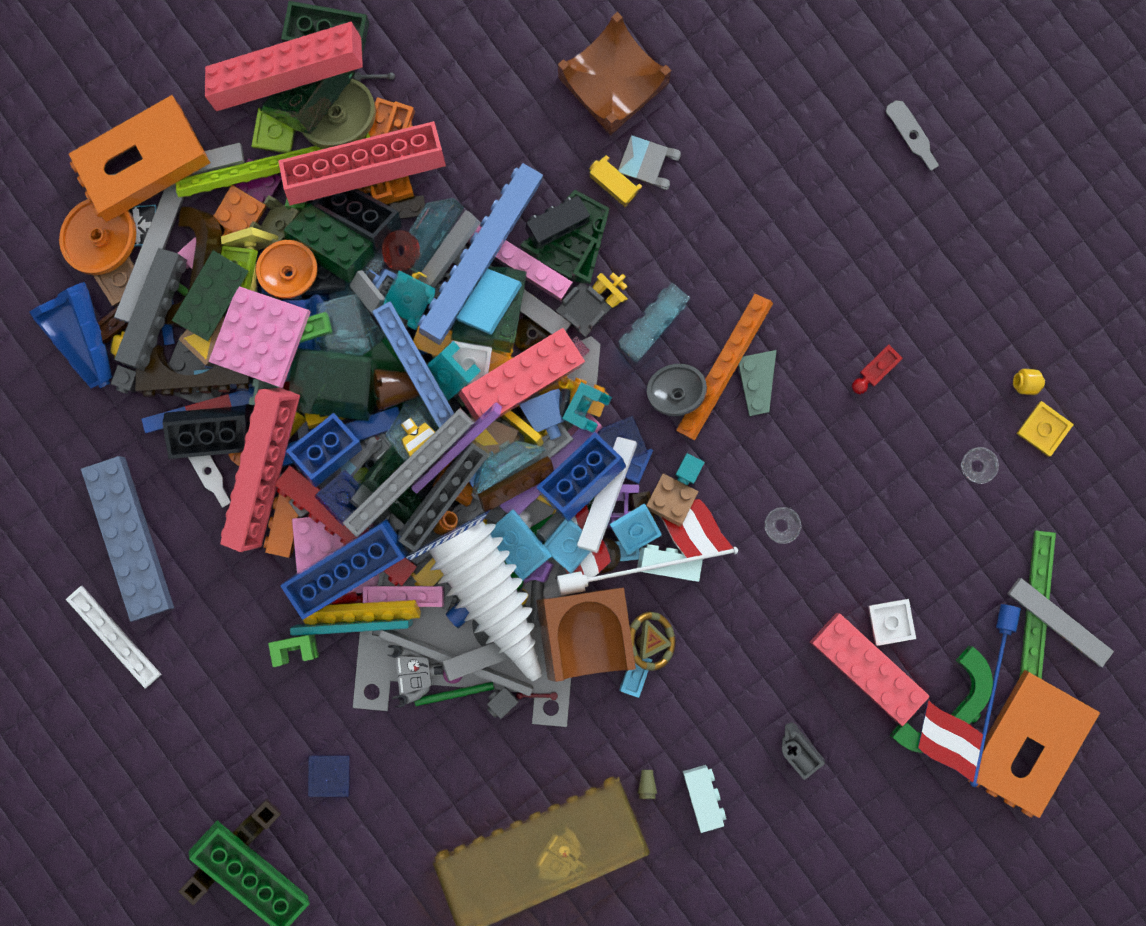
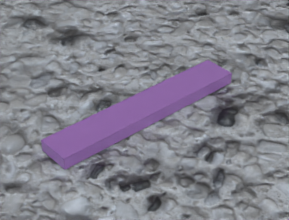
[412,402,502,494]
[500,428,599,515]

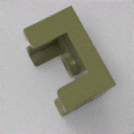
[249,195,300,243]

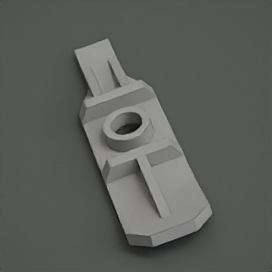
[886,101,939,171]

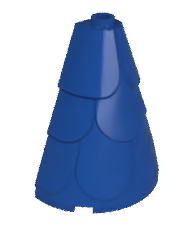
[29,282,112,388]

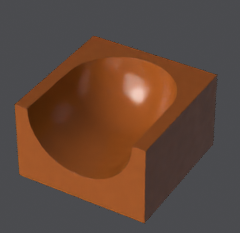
[536,588,636,682]

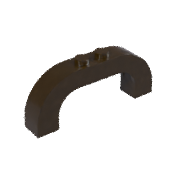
[164,207,222,328]
[178,798,282,905]

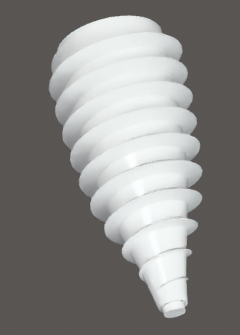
[428,521,542,681]

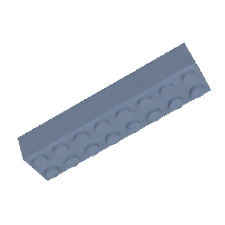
[81,456,174,622]

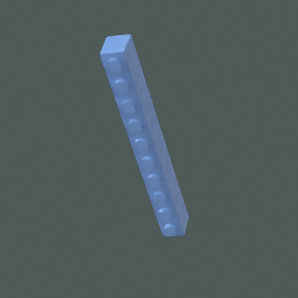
[418,163,543,345]

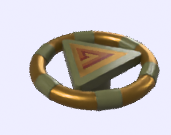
[630,612,675,671]

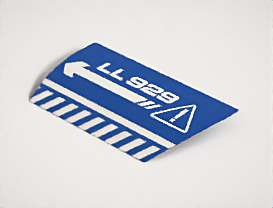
[406,509,491,560]

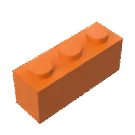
[264,494,300,558]

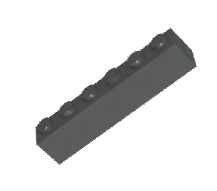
[114,248,187,371]
[398,439,489,552]

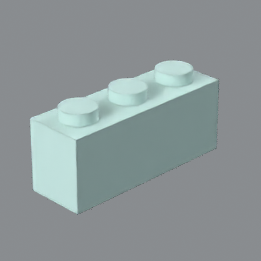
[637,544,703,582]
[683,765,726,833]

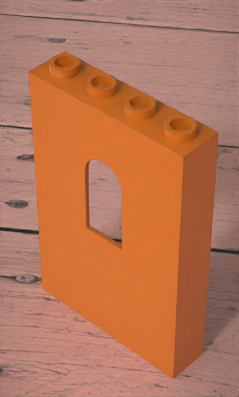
[69,95,211,222]
[968,670,1100,818]

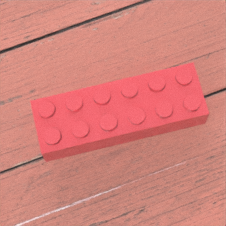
[459,328,585,421]
[810,613,930,726]

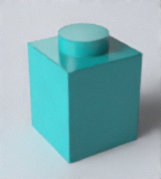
[675,453,705,486]

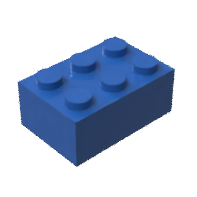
[286,413,362,487]

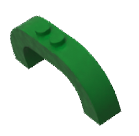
[889,646,993,753]

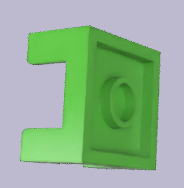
[268,634,319,667]

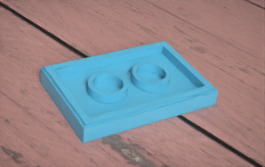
[456,268,522,335]
[490,509,552,581]

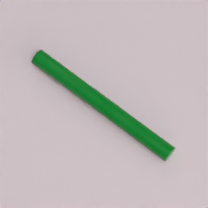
[414,682,494,706]

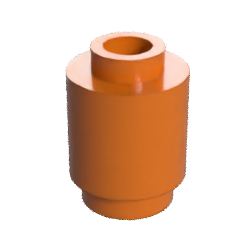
[433,511,458,535]

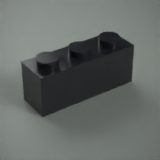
[525,196,590,249]

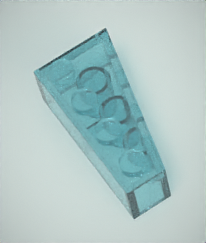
[619,283,690,364]

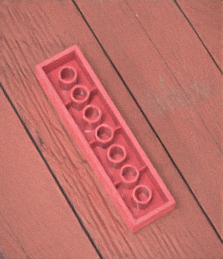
[205,22,363,112]
[278,121,446,206]
[220,387,300,552]

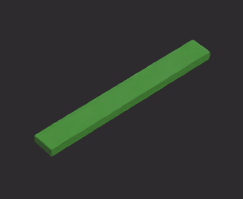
[1020,531,1056,679]

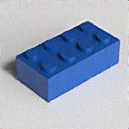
[536,432,626,522]

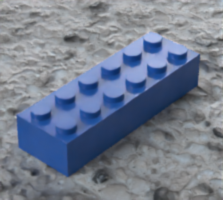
[280,519,409,620]

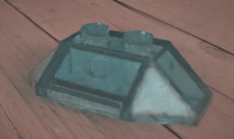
[405,198,464,272]
[472,440,546,495]

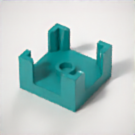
[382,270,435,330]
[427,341,481,401]
[562,382,612,433]

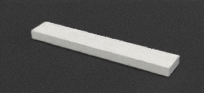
[577,437,637,553]
[66,586,162,689]

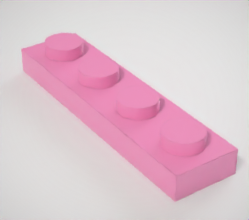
[363,586,444,607]

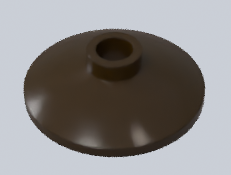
[513,316,552,352]

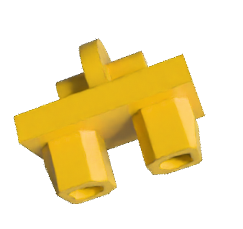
[592,273,628,308]

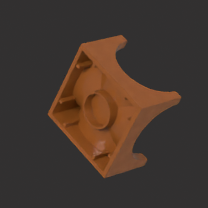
[558,11,671,135]

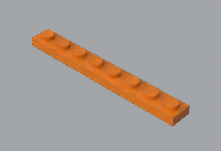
[676,294,773,441]

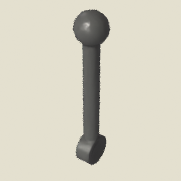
[354,72,395,81]

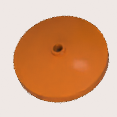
[59,199,136,275]

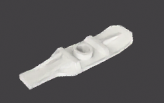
[188,455,231,508]

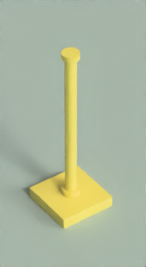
[221,227,278,292]

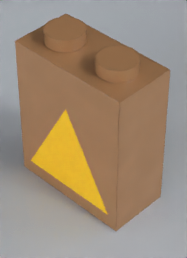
[179,311,227,367]
[471,416,520,468]

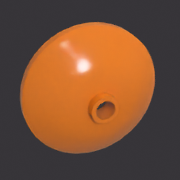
[256,240,317,299]

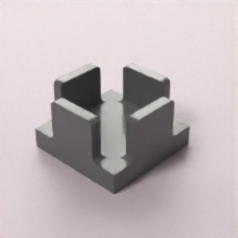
[556,283,612,338]

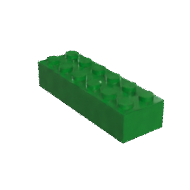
[189,821,310,926]

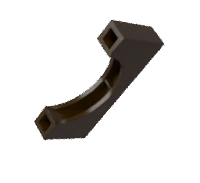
[135,344,255,397]

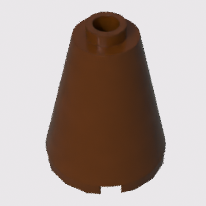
[373,369,420,410]

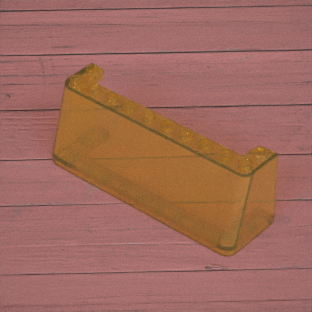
[432,776,650,926]

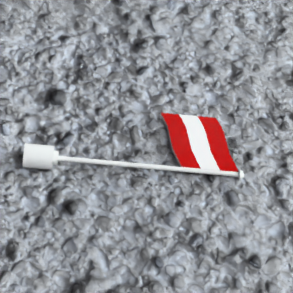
[557,499,738,596]

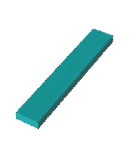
[290,618,413,636]

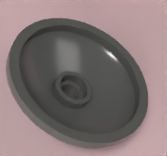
[647,364,707,416]

